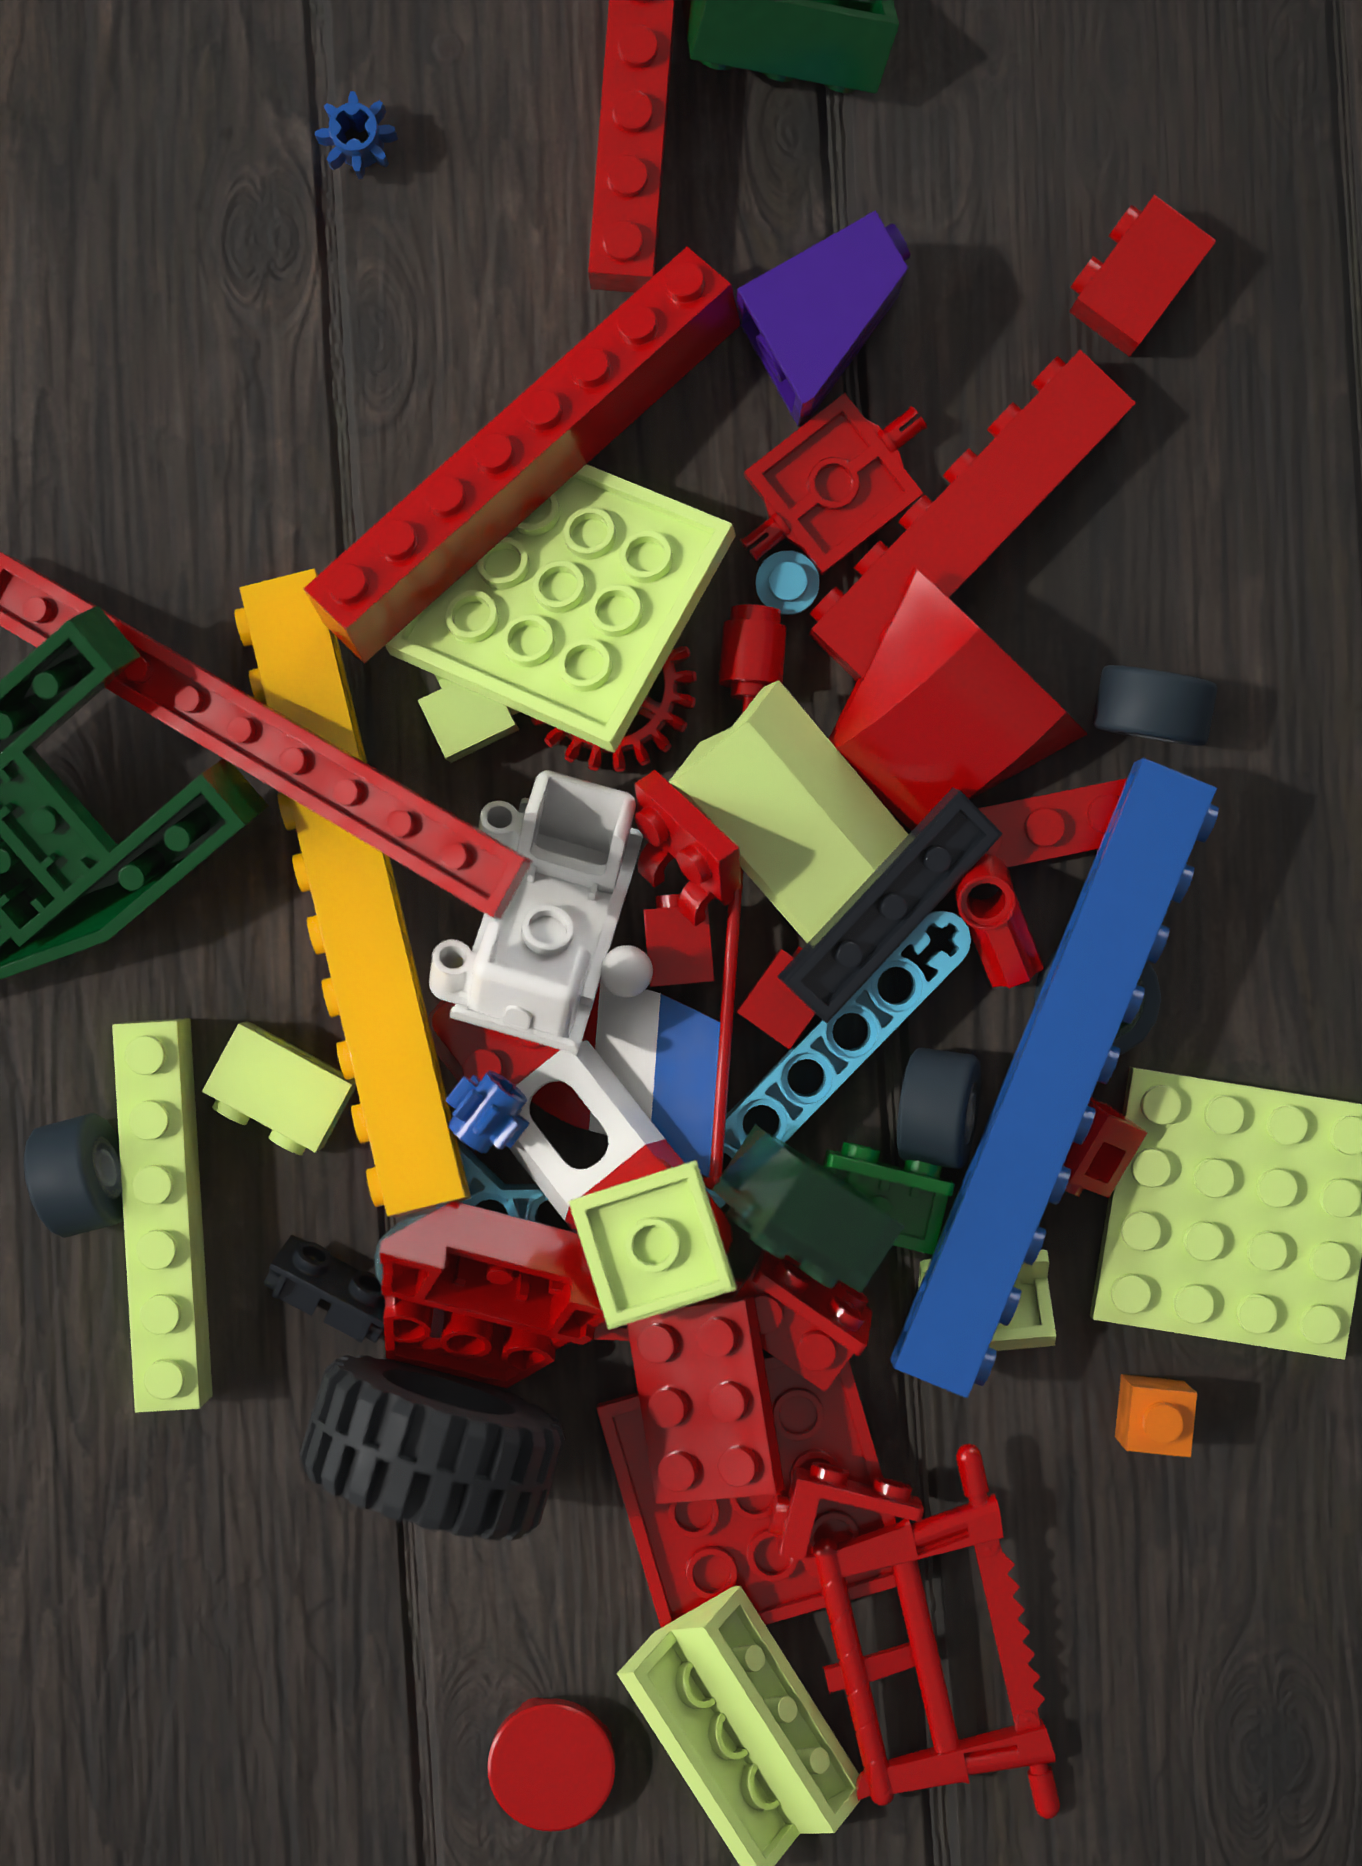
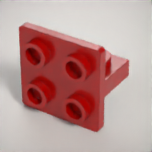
[732,1239,873,1392]

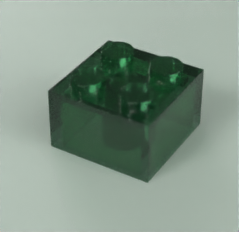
[712,1124,905,1293]

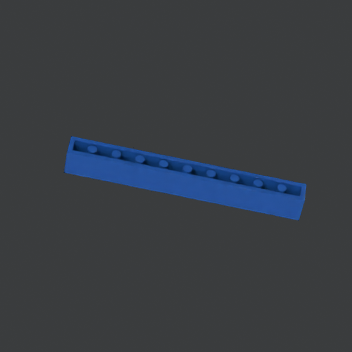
[890,758,1219,1398]

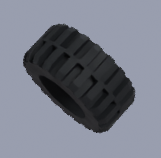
[300,1355,565,1541]

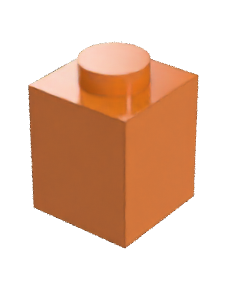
[1115,1374,1197,1457]

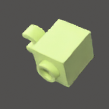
[418,674,519,763]

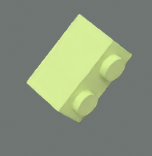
[202,1021,357,1155]

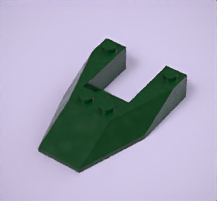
[0,605,269,980]

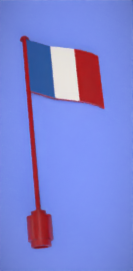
[531,604,787,1191]

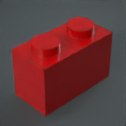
[1069,194,1217,357]

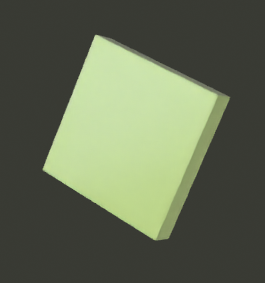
[569,1160,737,1329]

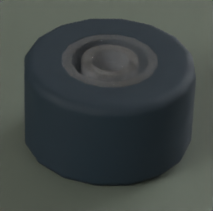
[1093,665,1217,746]
[897,1048,981,1169]
[24,1113,124,1238]

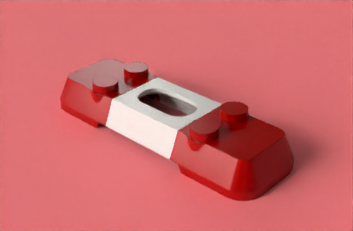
[428,1000,733,1255]

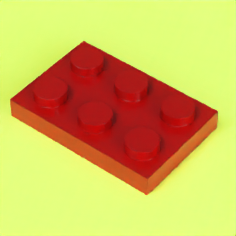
[627,1296,785,1504]

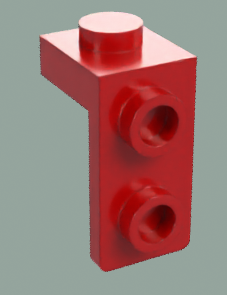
[768,1462,924,1561]

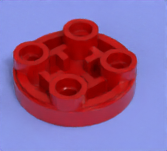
[487,1697,616,1831]

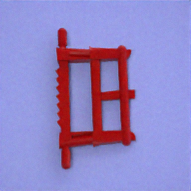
[802,1444,1060,1819]

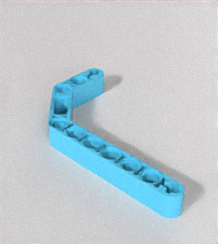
[436,911,971,1232]

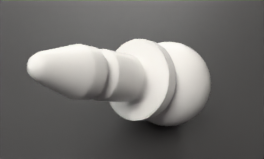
[601,945,653,997]

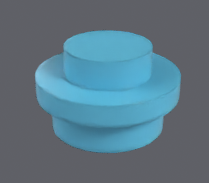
[756,551,819,615]

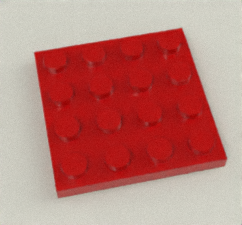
[596,1354,897,1628]

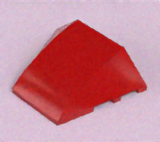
[829,566,1087,831]
[379,1201,606,1388]

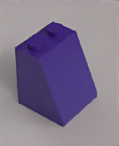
[736,210,911,426]

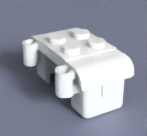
[429,770,643,1054]

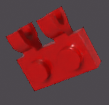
[635,770,741,927]

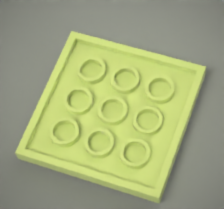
[385,464,736,753]
[1090,1067,1362,1360]

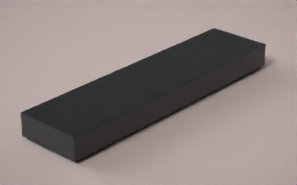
[777,787,1003,1023]

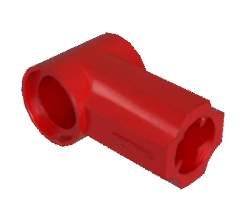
[954,854,1044,988]

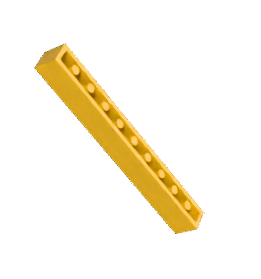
[234,569,471,1217]

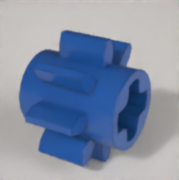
[315,91,398,179]
[445,1071,530,1153]

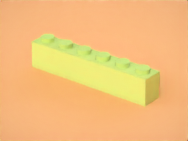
[112,1018,213,1412]

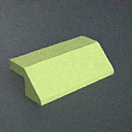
[669,680,909,943]
[617,1586,860,1866]

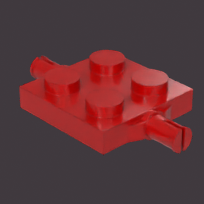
[740,393,927,575]

